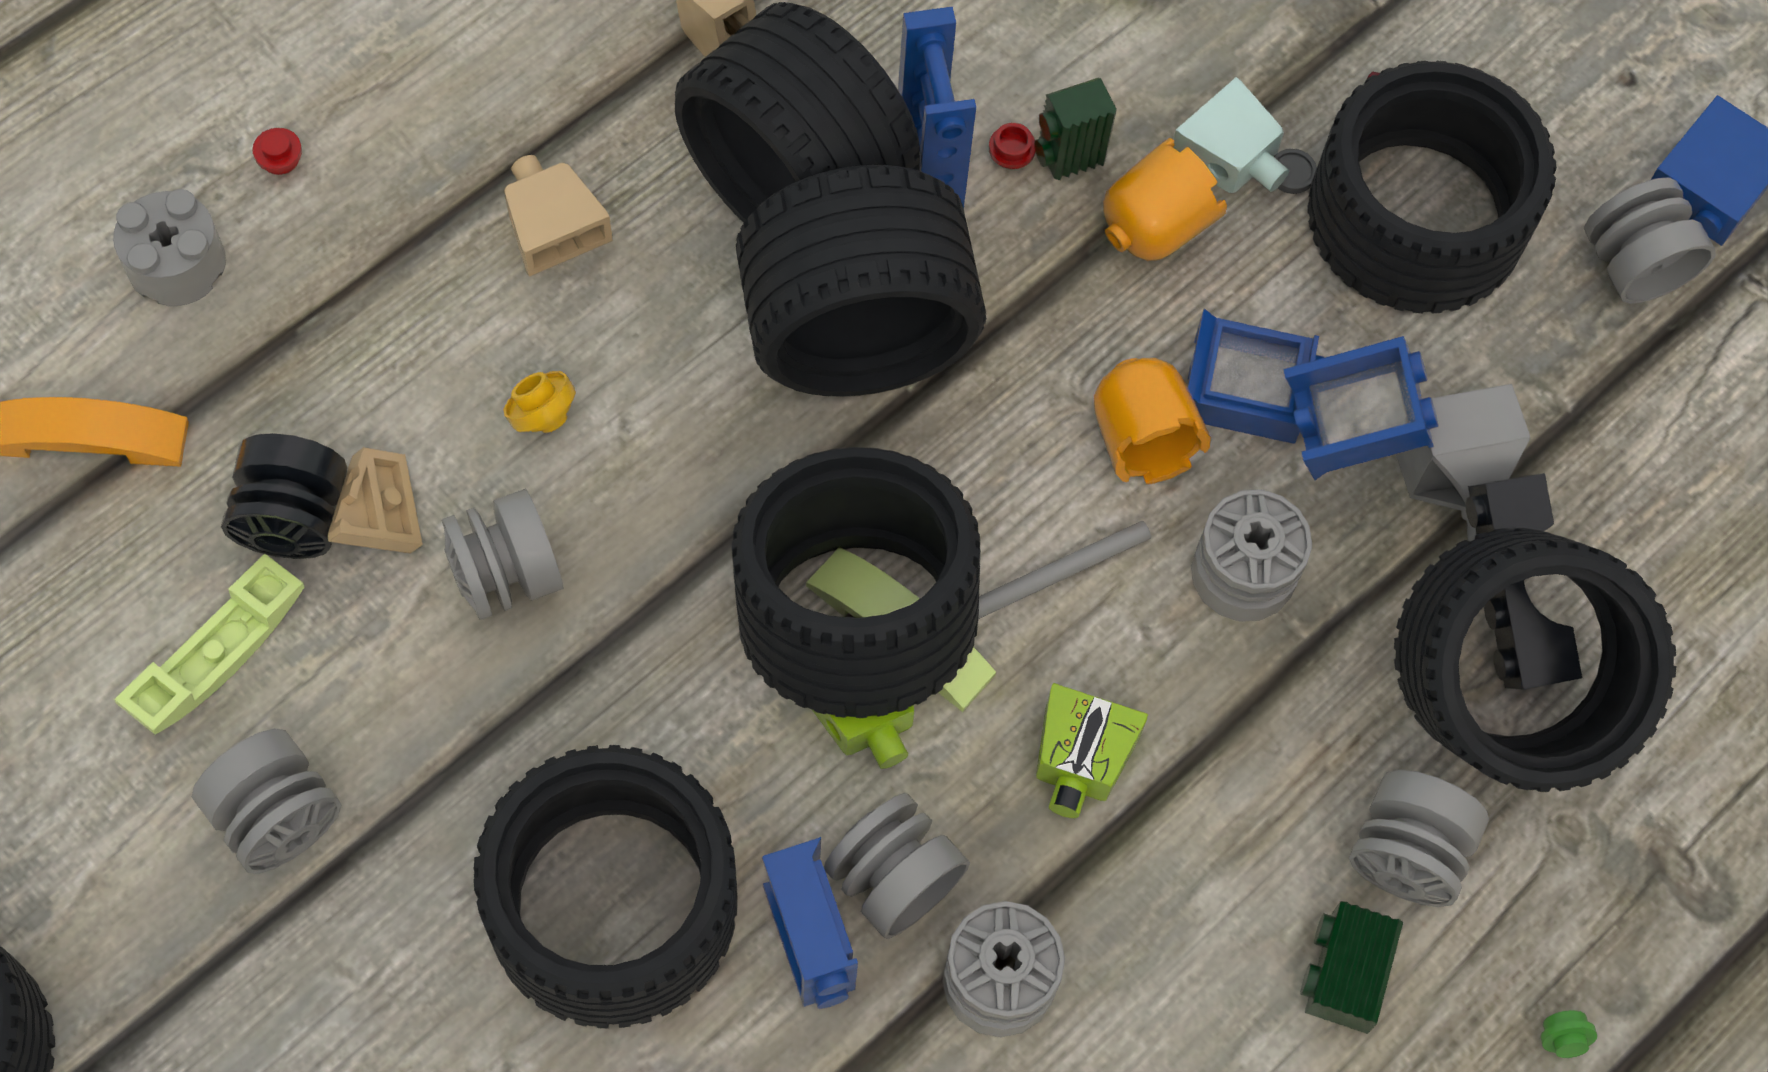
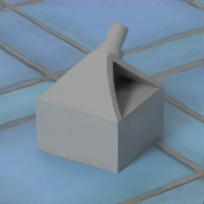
[1396,384,1531,541]

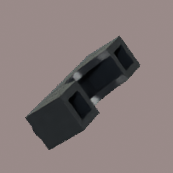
[1465,473,1583,690]

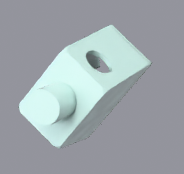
[1173,77,1289,193]

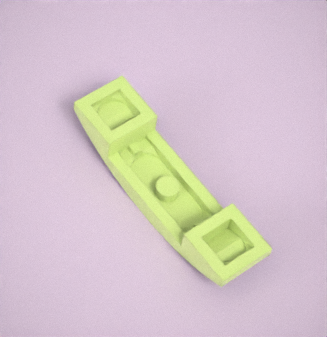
[806,547,996,712]
[114,554,304,735]

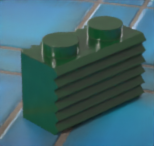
[1034,77,1117,180]
[1300,901,1403,1034]

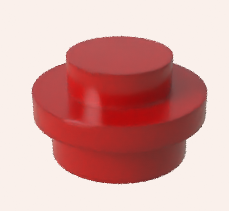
[989,123,1036,169]
[252,128,302,175]

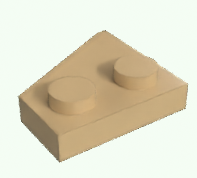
[328,447,423,554]

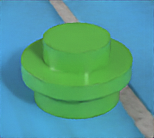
[1540,1010,1597,1058]

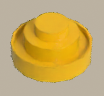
[503,371,576,433]

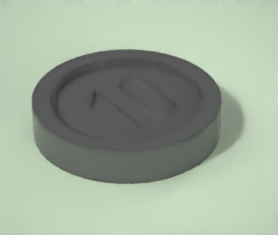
[1274,149,1317,194]

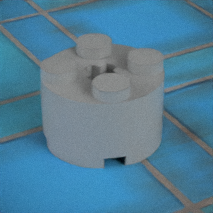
[113,189,226,306]

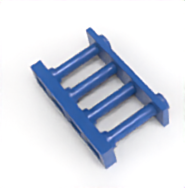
[898,6,976,209]

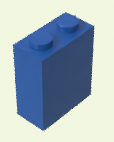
[1651,95,1768,246]

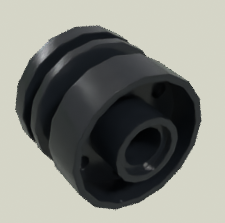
[221,433,347,559]

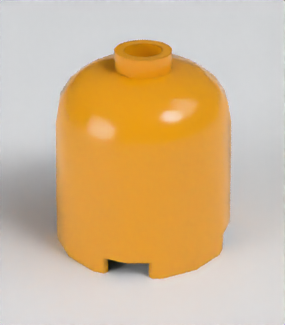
[1103,138,1227,261]
[1094,358,1211,484]

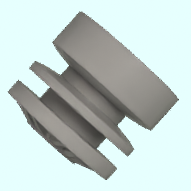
[1584,178,1716,304]
[441,489,564,620]
[1191,490,1312,622]
[191,728,342,874]
[1349,770,1489,907]
[824,793,970,939]
[942,901,1065,1038]

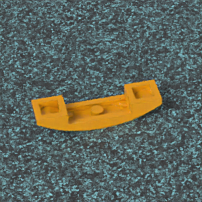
[0,397,189,467]

